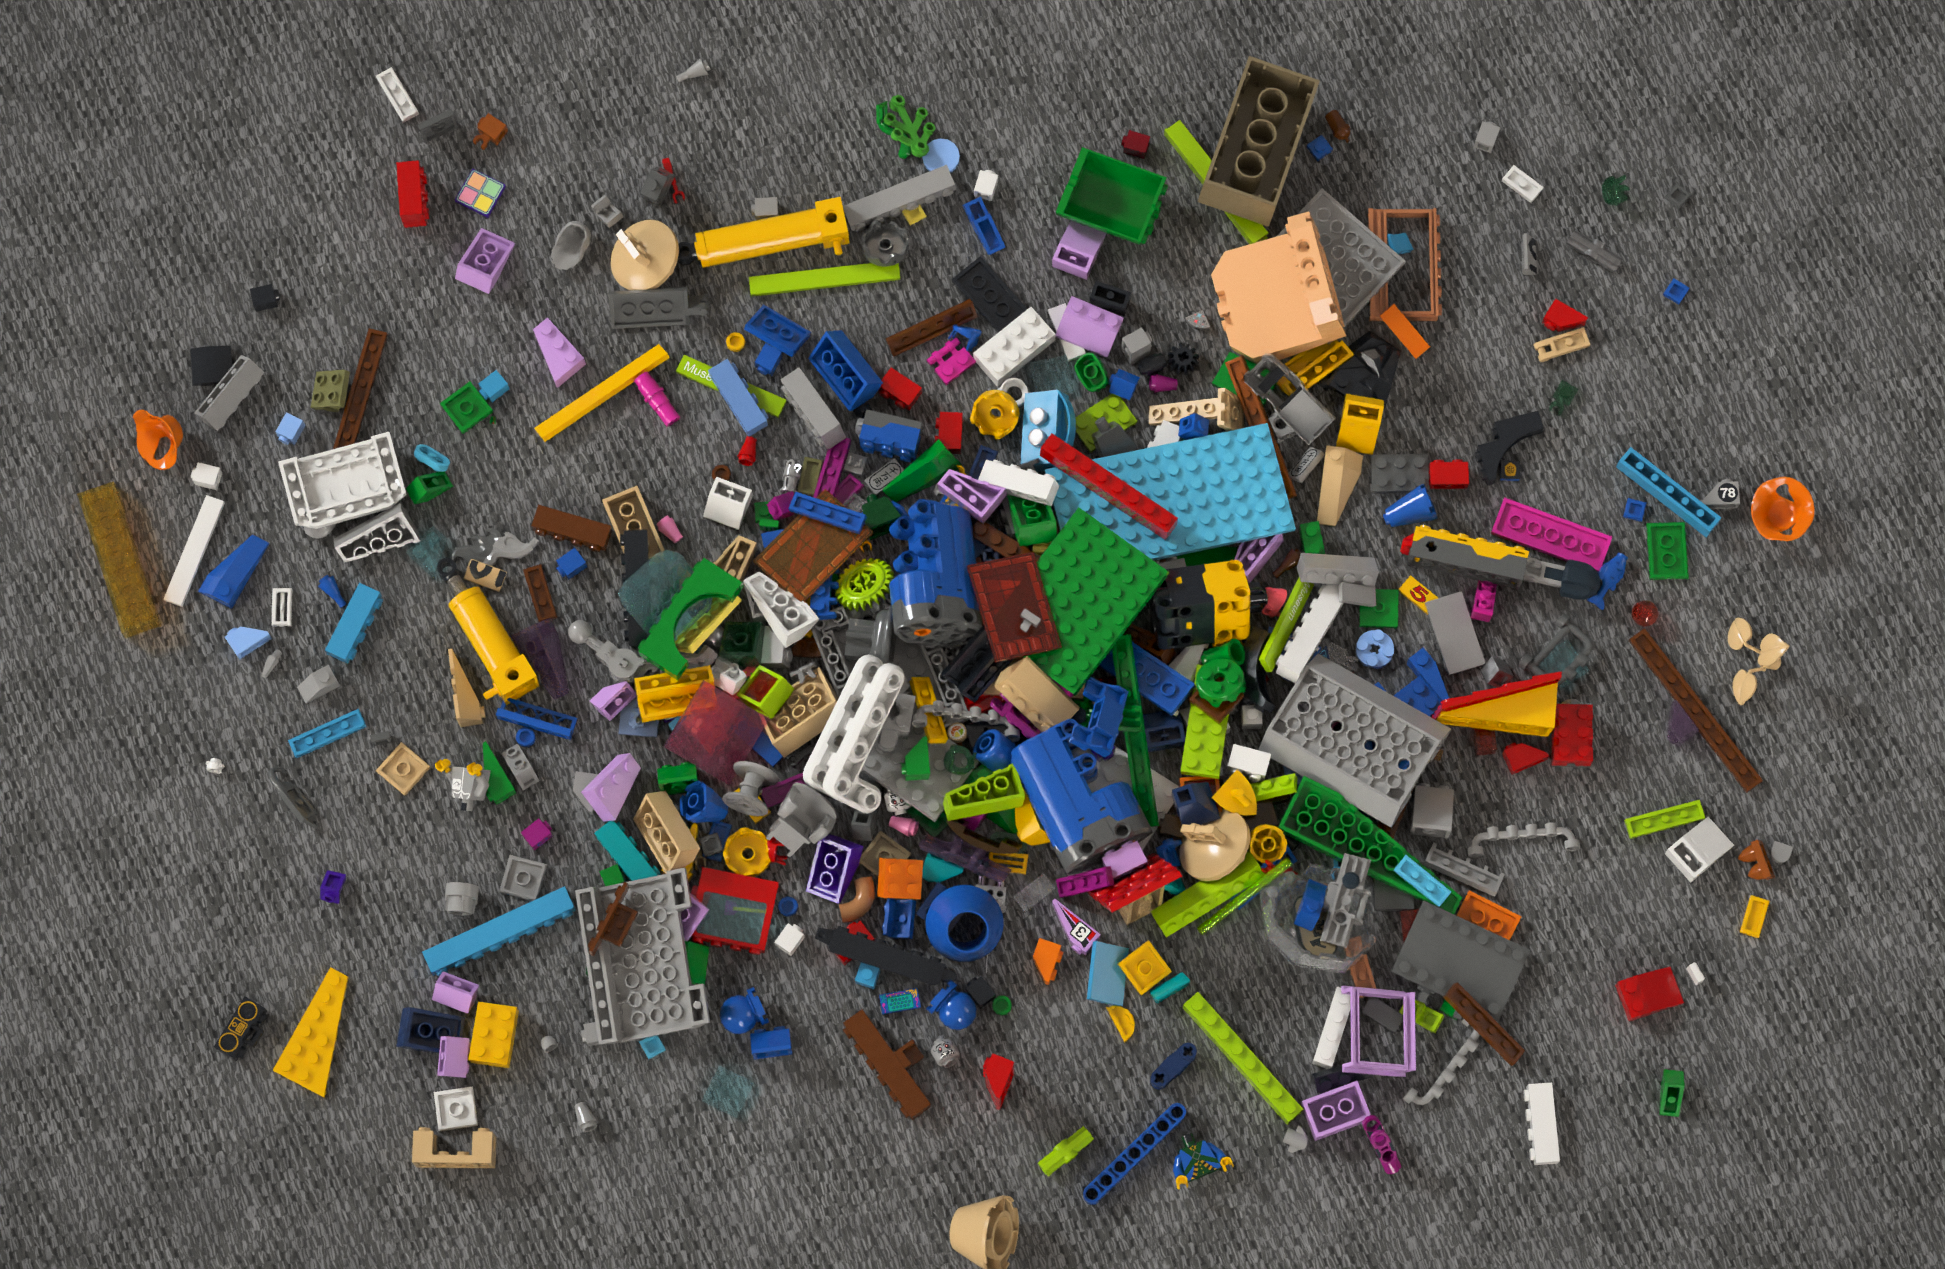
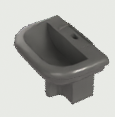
[844,606,897,664]

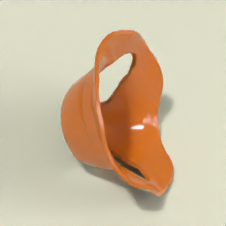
[133,409,183,470]
[1751,477,1814,541]

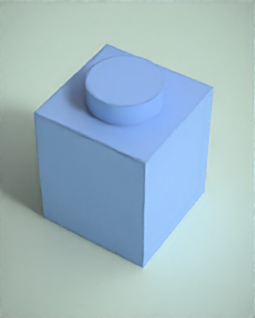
[275,412,305,445]

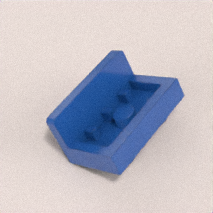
[882,898,916,939]

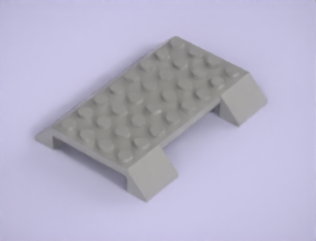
[575,868,710,1045]

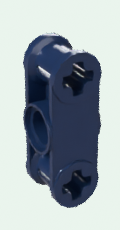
[1150,1043,1197,1090]

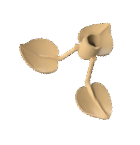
[1728,618,1790,705]

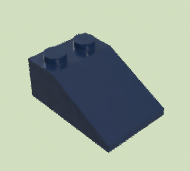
[396,1007,465,1054]

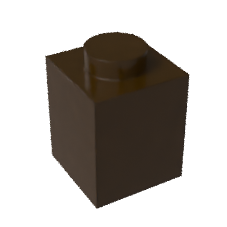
[1157,814,1184,841]

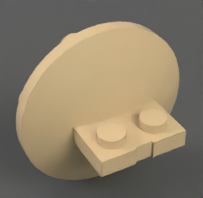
[611,220,679,290]
[1180,809,1250,881]

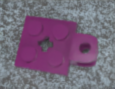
[990,693,1041,738]

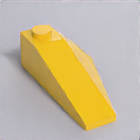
[1015,789,1051,846]

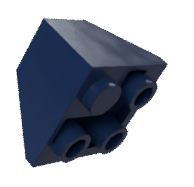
[1171,782,1221,825]

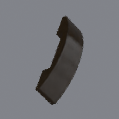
[946,819,1023,854]

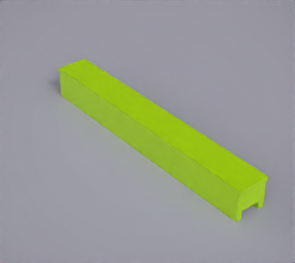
[1164,120,1269,244]

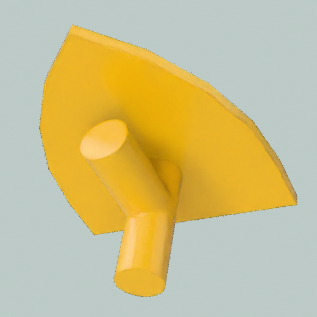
[1212,770,1257,816]

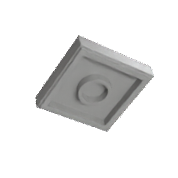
[499,855,548,901]

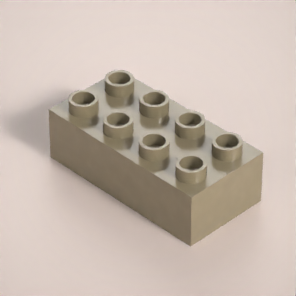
[1198,56,1320,227]

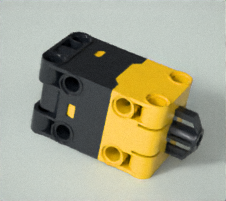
[1150,560,1268,650]

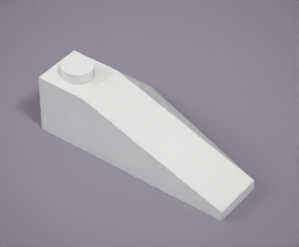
[743,571,819,648]

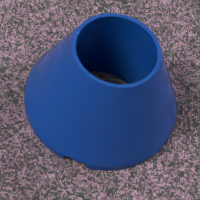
[925,885,1004,962]

